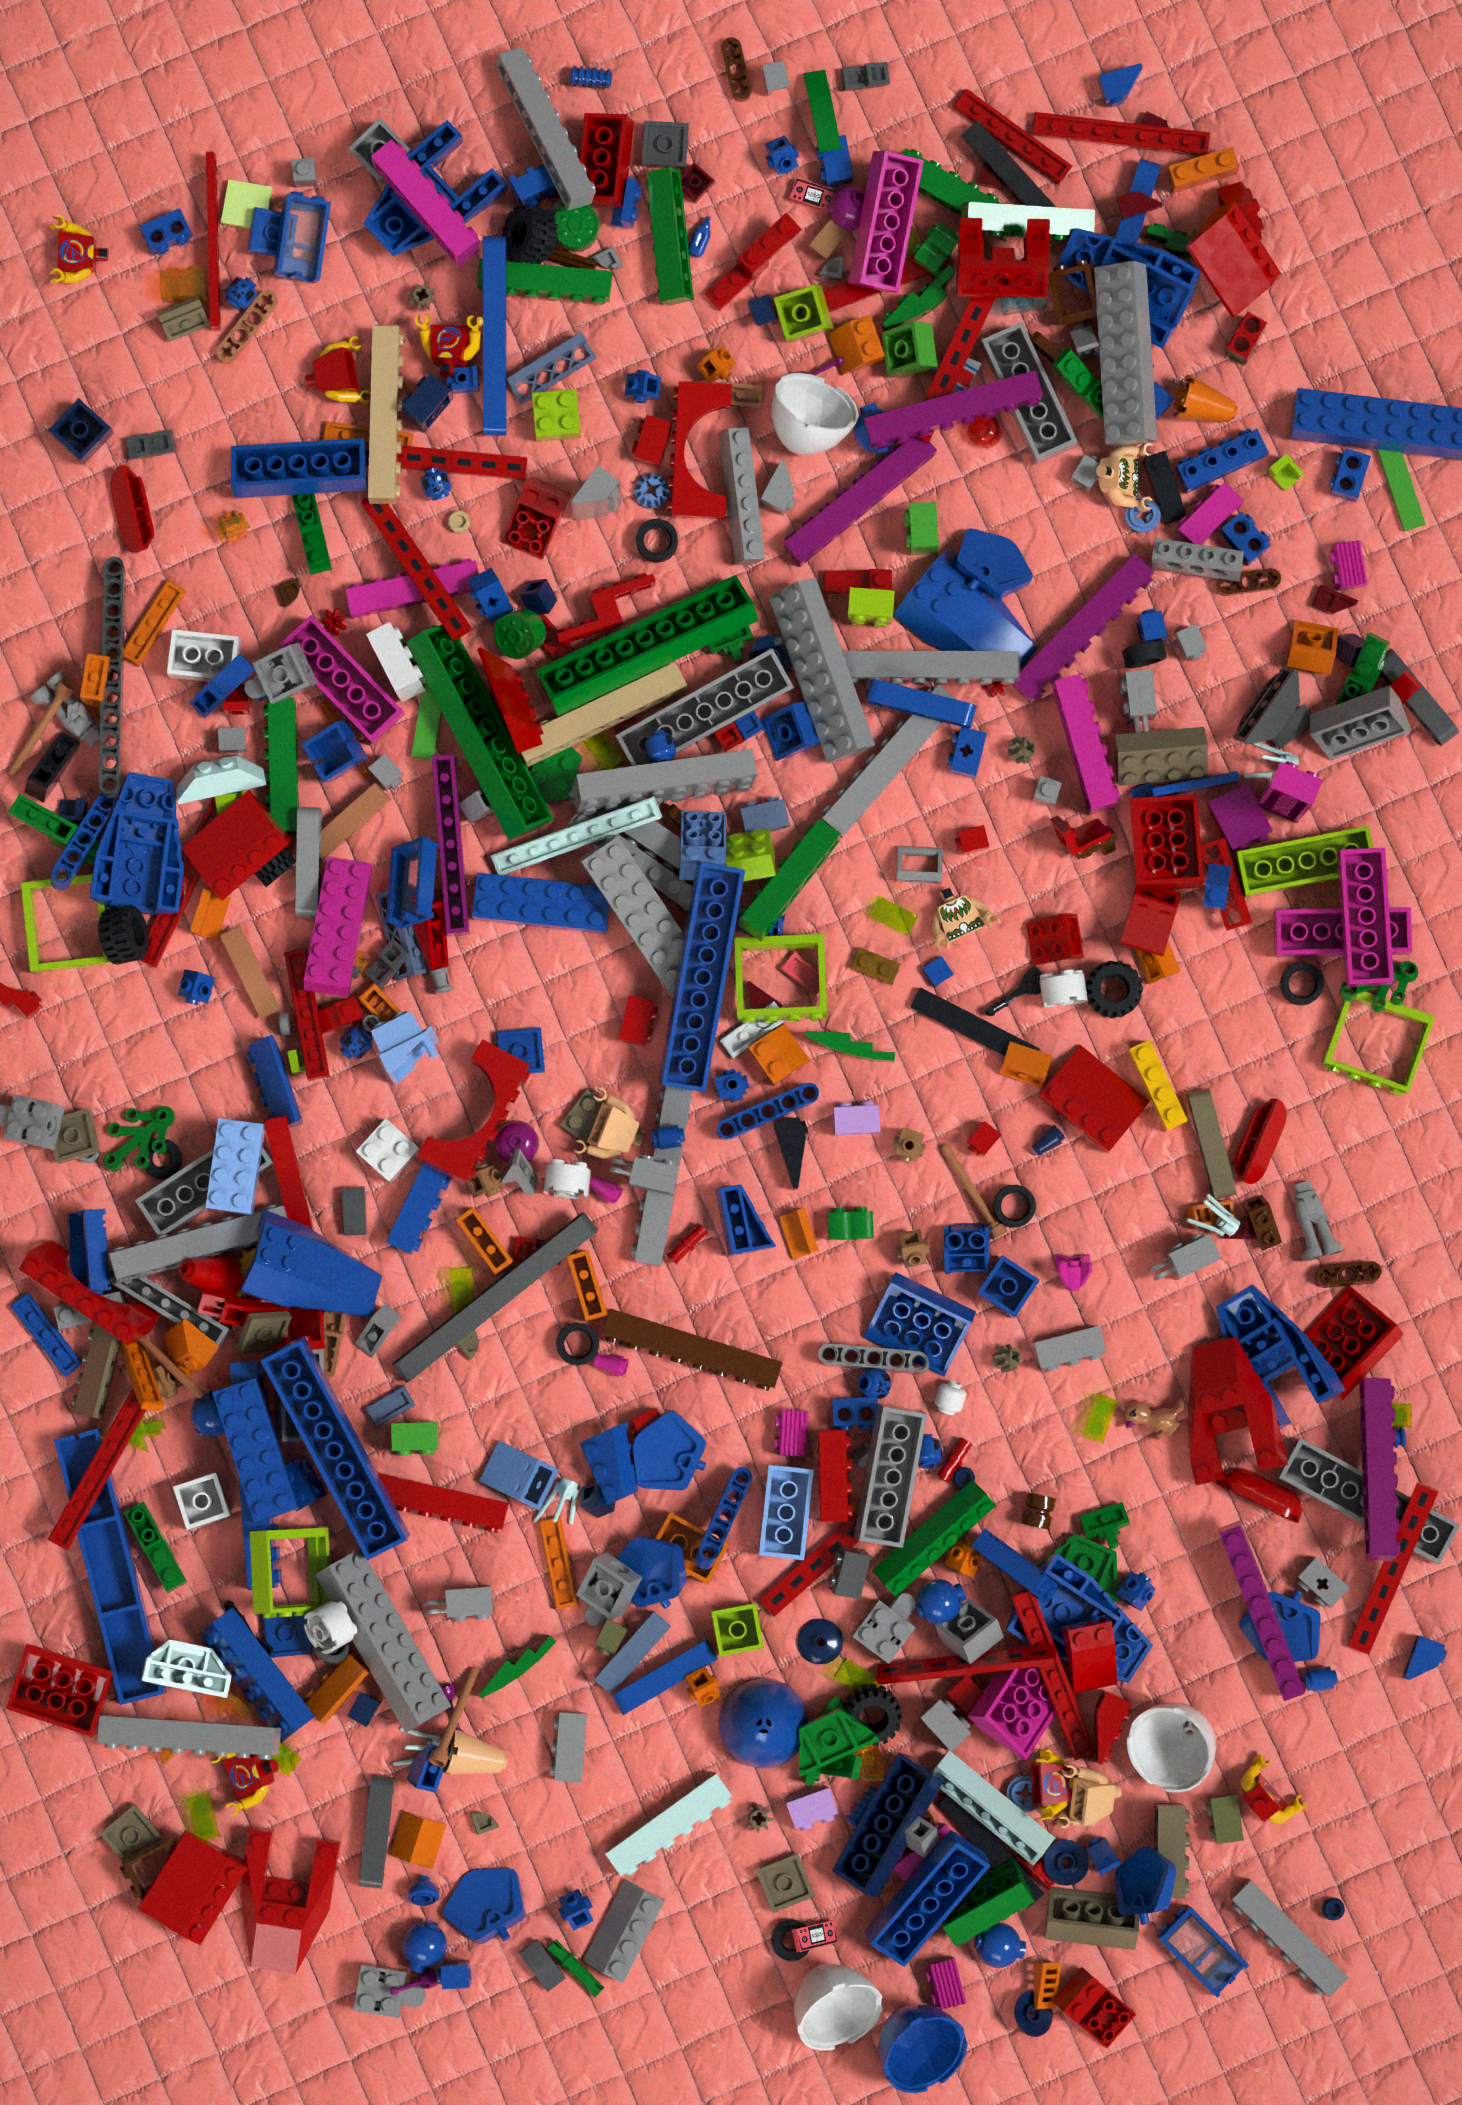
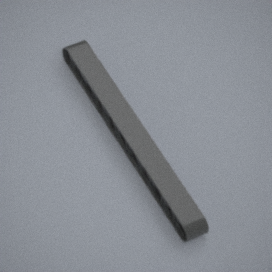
[99,556,126,798]
[392,1212,598,1383]

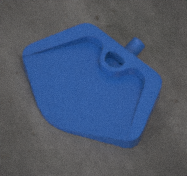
[955,529,1033,599]
[632,1409,706,1490]
[616,1536,687,1609]
[1239,1590,1321,1662]
[1115,1846,1176,1925]
[443,1868,526,1944]

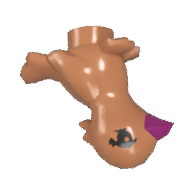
[1124,1398,1185,1440]

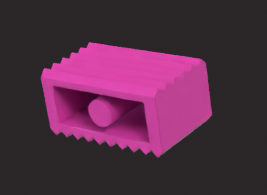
[1329,540,1368,591]
[774,1410,808,1457]
[925,1957,966,2010]

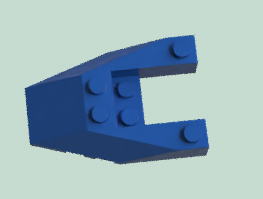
[363,120,508,257]
[1216,1284,1345,1430]

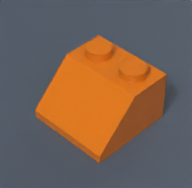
[828,315,885,376]
[1287,620,1338,675]
[748,1024,810,1086]
[164,1318,219,1377]

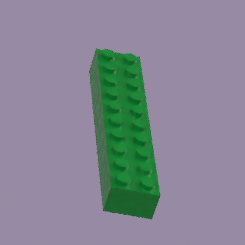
[535,575,759,716]
[406,624,554,840]

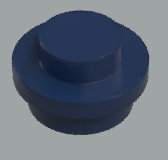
[952,1467,975,1489]
[1322,1897,1345,1921]

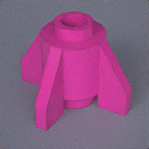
[1055,1254,1092,1291]

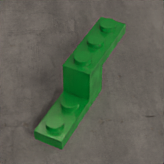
[8,794,100,867]

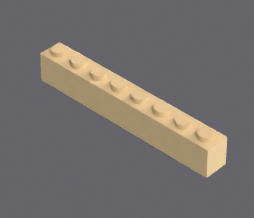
[368,325,404,504]
[520,662,688,768]

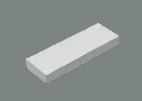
[720,1001,787,1059]

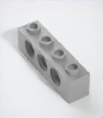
[1152,538,1244,582]

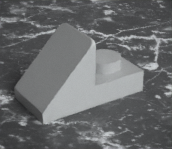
[501,1148,538,1196]

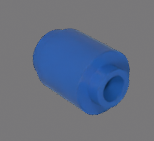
[652,1124,685,1150]
[1303,1666,1338,1692]

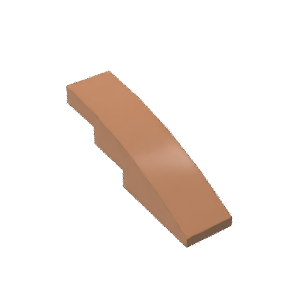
[321,783,391,861]
[220,925,280,1019]
[323,1311,348,1377]

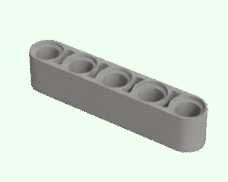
[295,807,322,917]
[818,1343,930,1374]

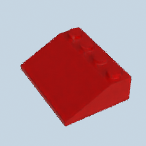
[1186,202,1281,318]
[477,647,544,754]
[181,790,293,901]
[1130,794,1204,889]
[1038,1045,1150,1154]
[1305,1286,1404,1400]
[6,1643,114,1737]
[137,1830,248,1945]

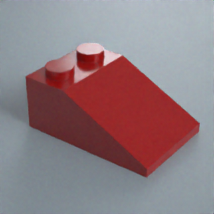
[1061,1617,1117,1693]

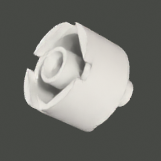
[1040,970,1088,1008]
[543,1159,591,1199]
[304,1601,357,1654]

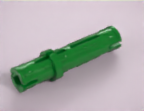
[546,1939,605,1998]

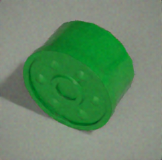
[554,205,599,252]
[494,608,546,659]

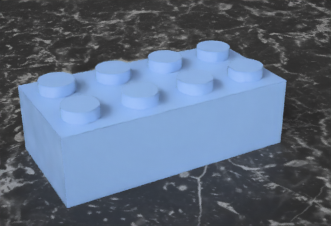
[205,1118,265,1215]
[759,1465,814,1560]

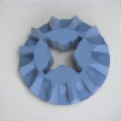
[634,472,670,508]
[1125,497,1161,533]
[1007,1776,1038,1812]

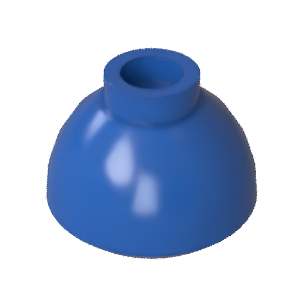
[408,1876,439,1906]

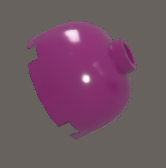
[828,185,865,231]
[494,1120,539,1163]

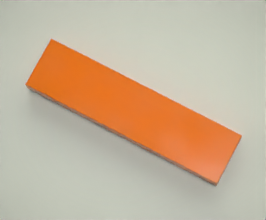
[323,421,414,446]
[124,579,187,667]
[119,1342,164,1411]
[538,1516,578,1610]

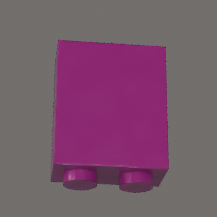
[1207,783,1273,853]

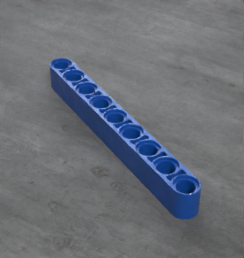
[483,236,507,436]

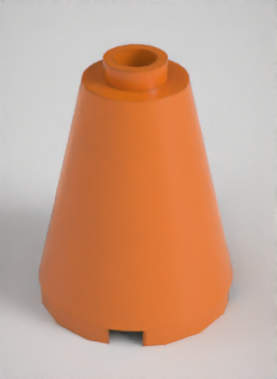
[1173,375,1238,422]

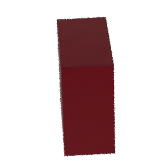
[681,163,715,204]

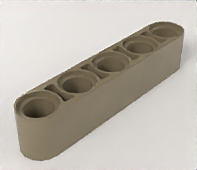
[1187,1088,1237,1199]

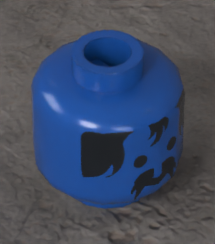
[225,277,258,310]
[420,466,452,501]
[645,730,676,763]
[340,1026,373,1059]
[857,1369,891,1399]
[918,1434,942,1469]

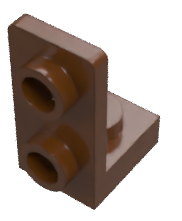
[1241,1195,1282,1250]

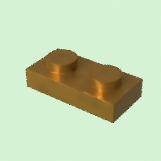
[851,947,901,985]

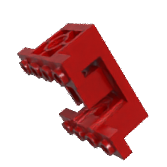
[956,217,1050,298]

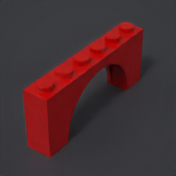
[667,381,732,520]
[417,1039,531,1185]
[19,1240,160,1345]

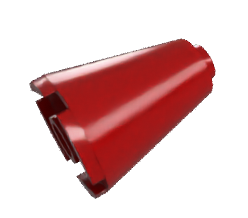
[179,1255,243,1296]

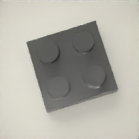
[642,121,689,169]

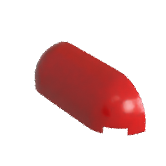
[110,465,154,553]
[1233,1098,1287,1184]
[1216,1468,1302,1523]

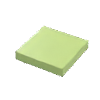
[221,180,273,229]

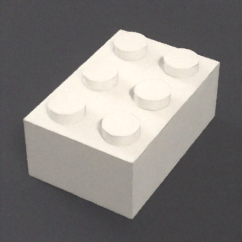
[366,622,426,702]
[167,629,241,682]

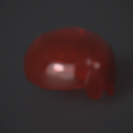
[967,417,1003,449]

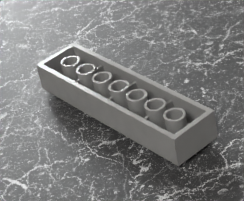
[1094,261,1157,447]
[769,578,875,764]
[615,649,794,766]
[572,749,757,815]
[579,835,684,1000]
[1276,1438,1460,1565]
[315,1549,451,1733]

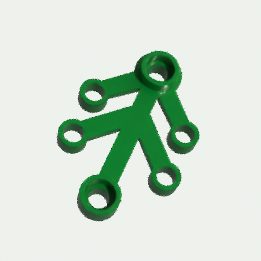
[1340,961,1419,1012]
[103,1106,175,1172]

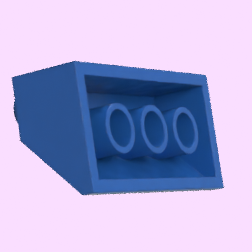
[246,1035,304,1128]

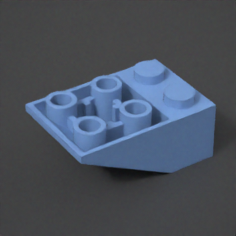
[679,810,726,880]
[479,1441,560,1510]

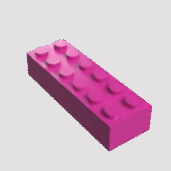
[371,139,479,267]
[848,150,924,293]
[278,615,405,745]
[1052,673,1120,815]
[1258,761,1323,823]
[1337,847,1394,987]
[304,857,372,997]
[1273,907,1412,957]

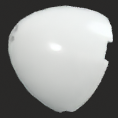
[771,373,859,455]
[1127,1702,1217,1792]
[794,1964,883,2050]

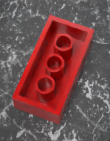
[579,113,634,208]
[818,1430,852,1522]

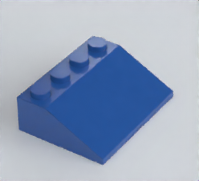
[864,1272,976,1376]

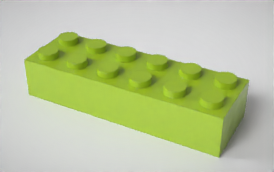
[1234,825,1373,898]

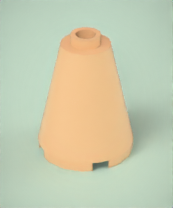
[443,1730,508,1775]

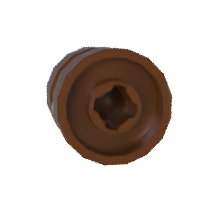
[1021,1492,1056,1530]

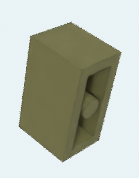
[595,1618,628,1656]
[1205,1794,1244,1844]

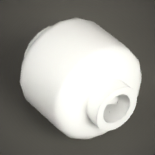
[934,1380,967,1415]

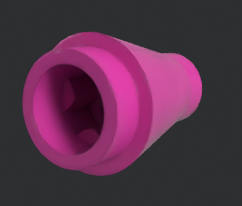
[589,1175,623,1205]
[594,1354,629,1377]

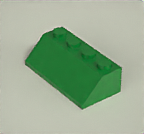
[942,1858,1035,1946]

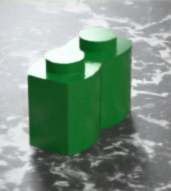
[912,222,959,275]
[827,1207,874,1241]

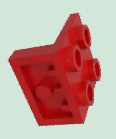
[1050,815,1112,856]
[1026,914,1084,966]
[274,1306,325,1350]

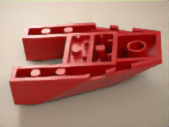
[1187,1337,1288,1485]
[240,1827,341,1974]

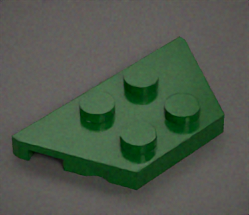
[531,747,583,804]
[1038,1534,1119,1602]
[799,1707,879,1777]

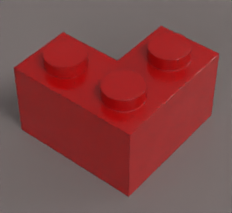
[1216,181,1264,240]

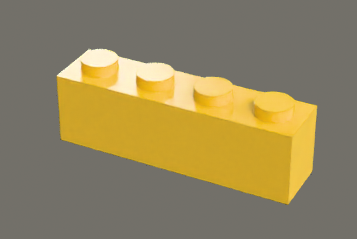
[1127,1039,1188,1132]

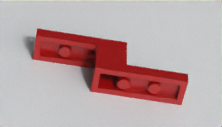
[705,213,801,311]
[556,573,656,646]

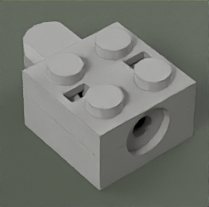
[245,643,318,704]
[1119,669,1157,733]
[0,1094,65,1150]
[609,1154,680,1196]
[1149,1233,1222,1281]
[576,1552,642,1626]
[424,1586,495,1622]
[852,1593,916,1664]
[354,1963,426,2018]

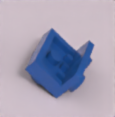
[611,178,642,229]
[286,1456,327,1512]

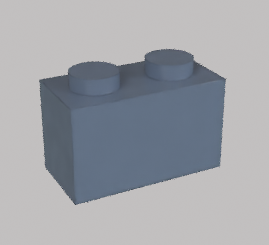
[740,797,790,833]

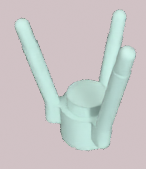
[1243,742,1299,779]
[1187,1194,1240,1236]
[533,1478,580,1525]
[392,1727,441,1766]

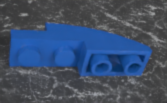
[189,653,255,719]

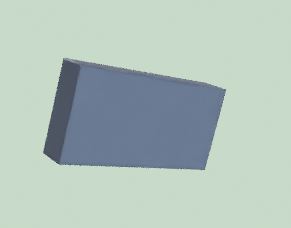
[365,1386,416,1428]

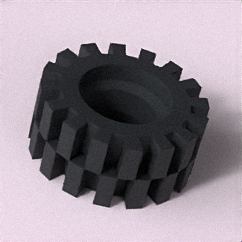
[255,848,296,887]

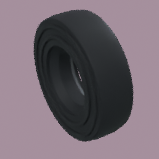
[141,1139,182,1179]
[771,1919,810,1961]

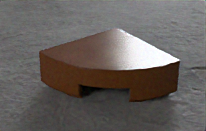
[277,578,300,608]

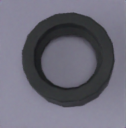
[636,518,678,563]
[1122,640,1167,668]
[1280,962,1324,1006]
[993,1185,1036,1228]
[556,1322,599,1366]

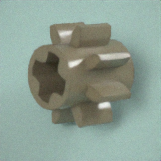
[409,283,436,312]
[1008,736,1036,764]
[993,1344,1021,1373]
[745,1804,773,1833]

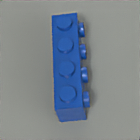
[1175,428,1269,494]
[386,1163,452,1255]

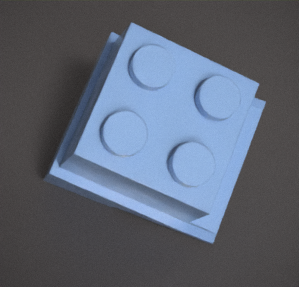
[371,1011,439,1085]

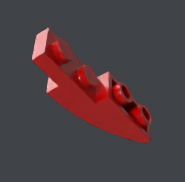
[197,1290,290,1327]

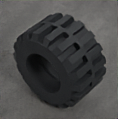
[502,205,558,264]
[98,905,149,965]
[1086,960,1143,1019]
[844,1684,902,1746]

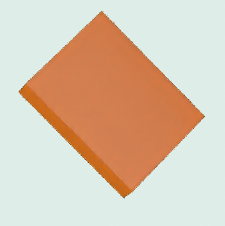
[390,1810,447,1868]

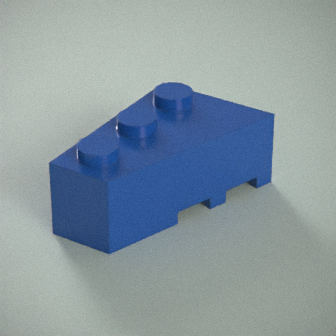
[508,163,559,207]
[715,1184,776,1257]
[580,1422,638,1505]

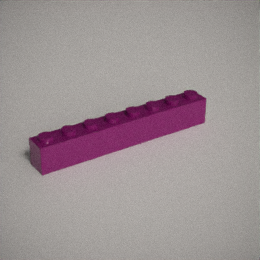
[863,370,1043,449]
[783,436,937,567]
[1012,554,1154,702]
[432,754,470,937]
[1359,1378,1400,1561]
[1219,1521,1305,1701]

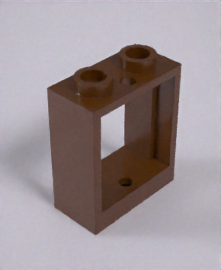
[1048,259,1097,326]
[120,1833,176,1900]

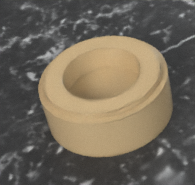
[448,510,471,534]

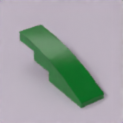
[804,70,841,153]
[805,1031,895,1063]
[478,1635,557,1698]

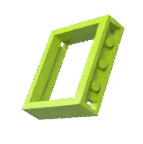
[21,874,112,974]
[734,934,828,1024]
[1322,992,1435,1096]
[250,1527,330,1618]

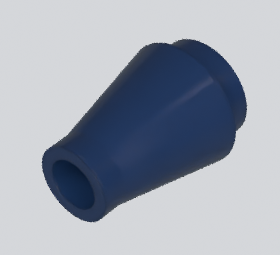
[1032,1124,1066,1156]

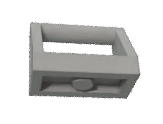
[896,846,943,884]

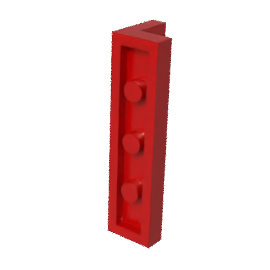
[1201,838,1252,931]

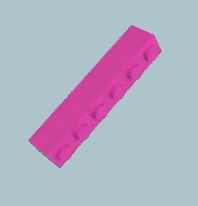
[345,558,479,619]

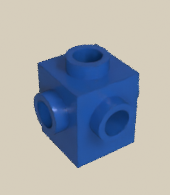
[765,135,799,175]
[624,370,661,403]
[178,969,215,1006]
[714,1069,749,1103]
[1116,1571,1156,1611]
[558,1888,594,1931]

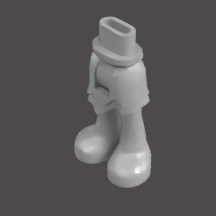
[30,671,100,747]
[1293,1181,1344,1262]

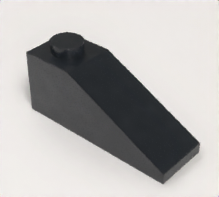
[1142,451,1186,525]
[24,732,80,803]
[773,1117,809,1190]

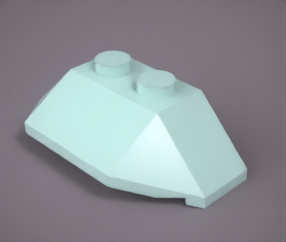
[176,754,266,804]
[141,1640,232,1698]

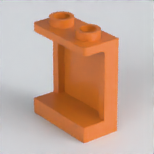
[80,653,114,708]

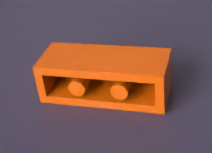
[1167,147,1239,193]
[456,1207,514,1275]
[567,1250,608,1322]

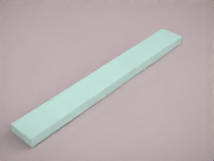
[490,796,662,875]

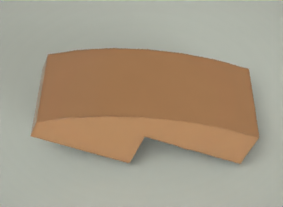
[810,216,849,259]

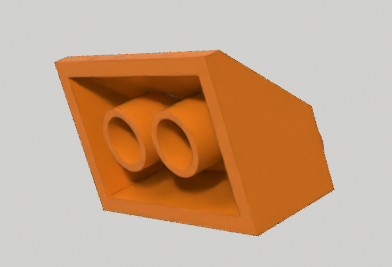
[305,1654,371,1724]

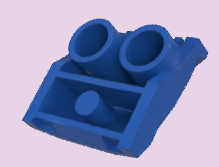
[944,1223,990,1274]

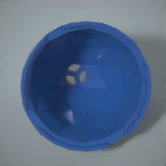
[718,1678,808,1769]
[878,2004,968,2093]

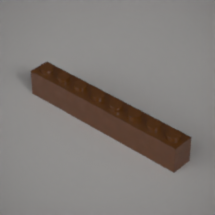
[602,1308,783,1391]

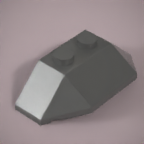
[1233,666,1300,745]

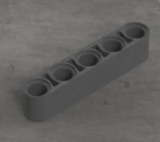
[1380,648,1459,746]
[359,1775,395,1889]

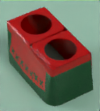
[1225,311,1267,366]

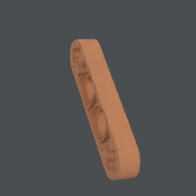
[217,290,278,364]

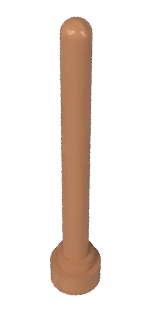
[8,681,75,776]
[941,1143,1008,1240]
[135,1336,203,1398]
[428,1667,479,1767]

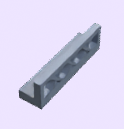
[507,332,596,405]
[375,887,430,981]
[594,1611,671,1694]

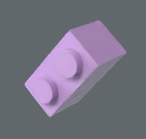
[833,1101,880,1136]
[786,1787,838,1831]

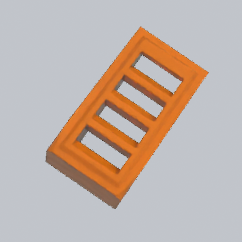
[357,981,402,1022]
[1186,1199,1236,1229]
[1033,1962,1061,2009]

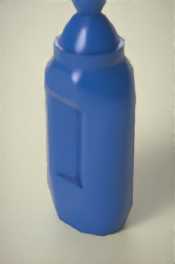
[688,216,711,258]

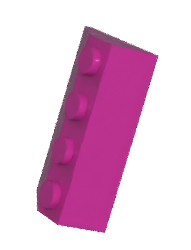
[968,1645,1056,1760]

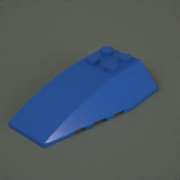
[1057,228,1201,349]
[893,547,1038,670]
[90,772,184,915]
[240,1209,382,1317]
[1006,1553,1153,1683]

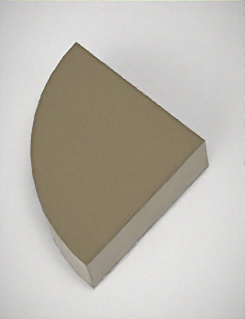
[457,1330,479,1360]
[470,1812,499,1835]

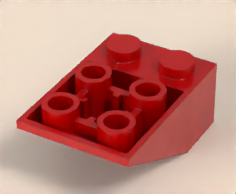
[502,476,571,559]
[1120,886,1181,957]
[1094,1690,1133,1765]
[1052,1966,1136,2048]

